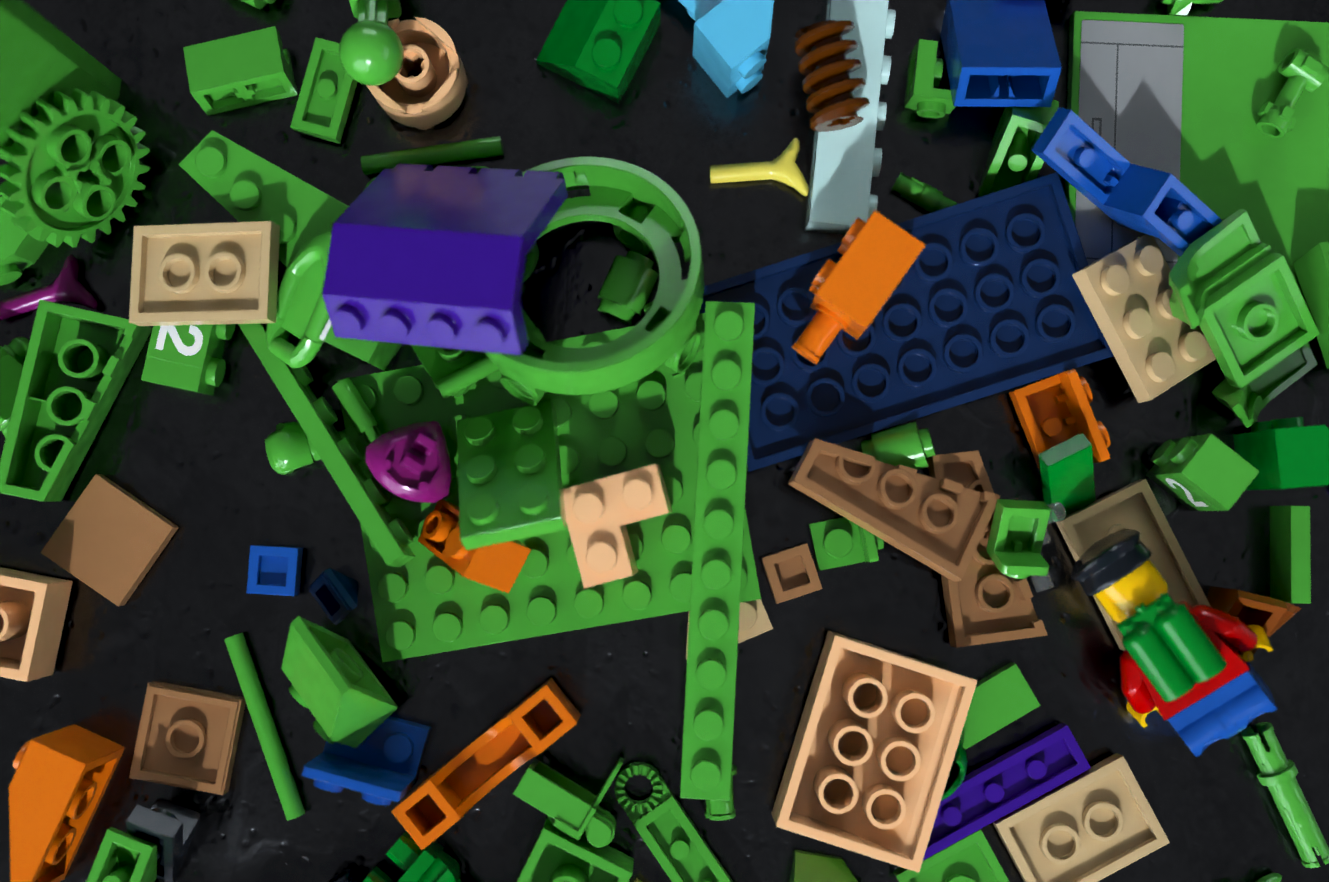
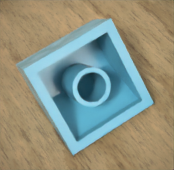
[692,0,774,98]

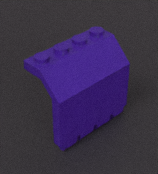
[322,163,568,355]

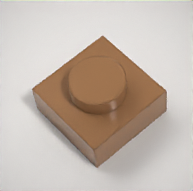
[760,543,823,604]

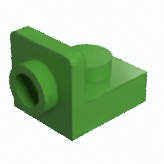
[904,39,956,118]
[808,517,884,571]

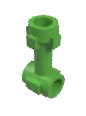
[1256,47,1329,138]

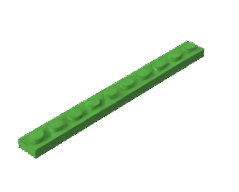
[680,301,755,801]

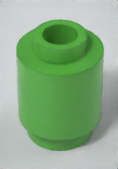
[597,251,659,325]
[861,421,936,470]

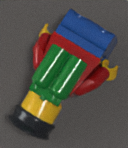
[1071,530,1278,757]

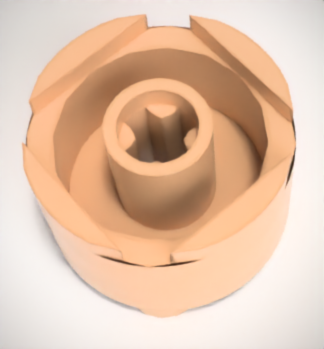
[366,17,468,130]

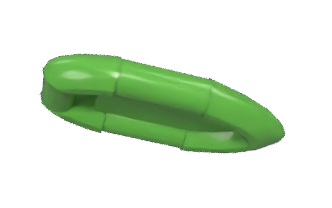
[266,232,332,368]

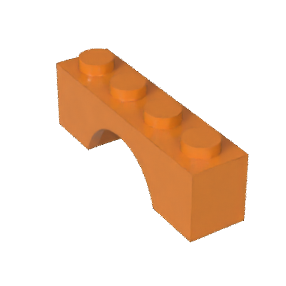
[391,678,581,850]

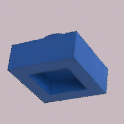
[246,545,303,596]

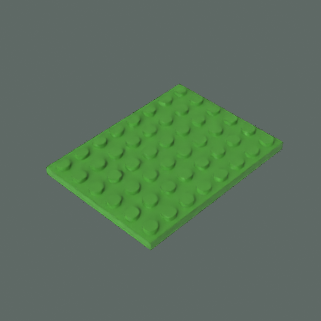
[337,313,761,662]

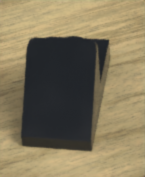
[126,798,200,882]

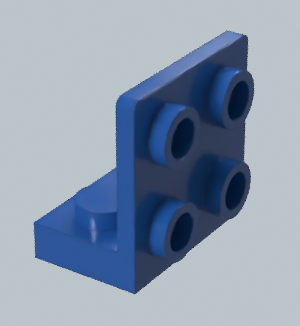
[302,716,432,806]

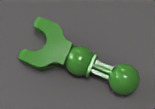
[339,0,404,86]

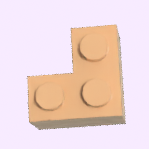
[563,464,673,588]

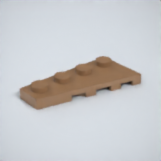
[788,438,1001,582]
[927,450,1048,648]

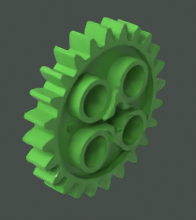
[0,88,150,248]

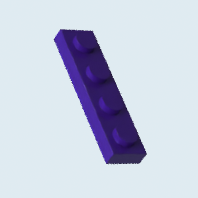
[923,722,1091,860]

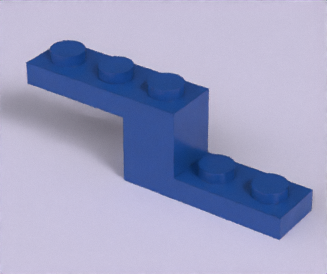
[1031,107,1223,257]

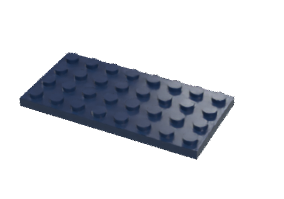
[699,172,1114,472]

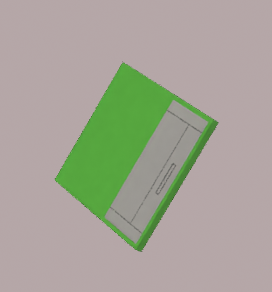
[1064,11,1329,303]

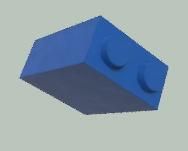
[940,0,1062,107]

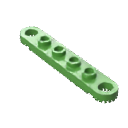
[615,762,733,882]

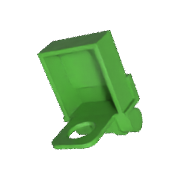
[513,757,624,848]

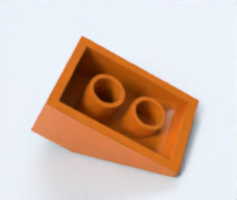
[9,724,125,882]

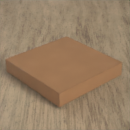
[40,474,179,607]
[129,681,246,795]

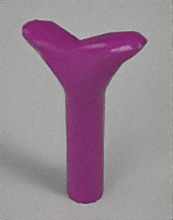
[0,255,98,321]

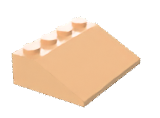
[771,630,977,873]

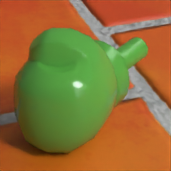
[265,421,346,475]

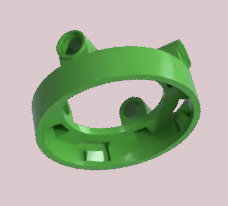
[484,156,705,406]

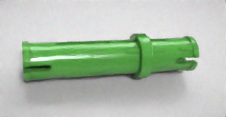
[1241,722,1329,868]

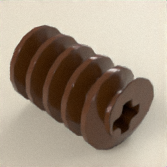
[794,20,870,132]

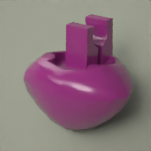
[365,421,452,503]

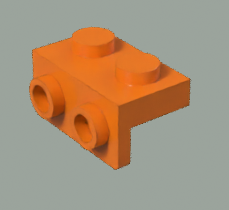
[1009,368,1111,473]

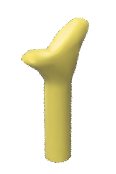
[709,138,809,197]

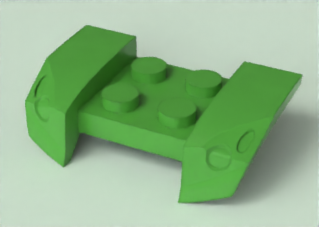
[1169,208,1319,428]

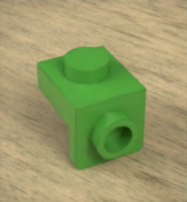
[986,499,1051,579]

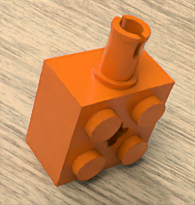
[792,210,926,365]

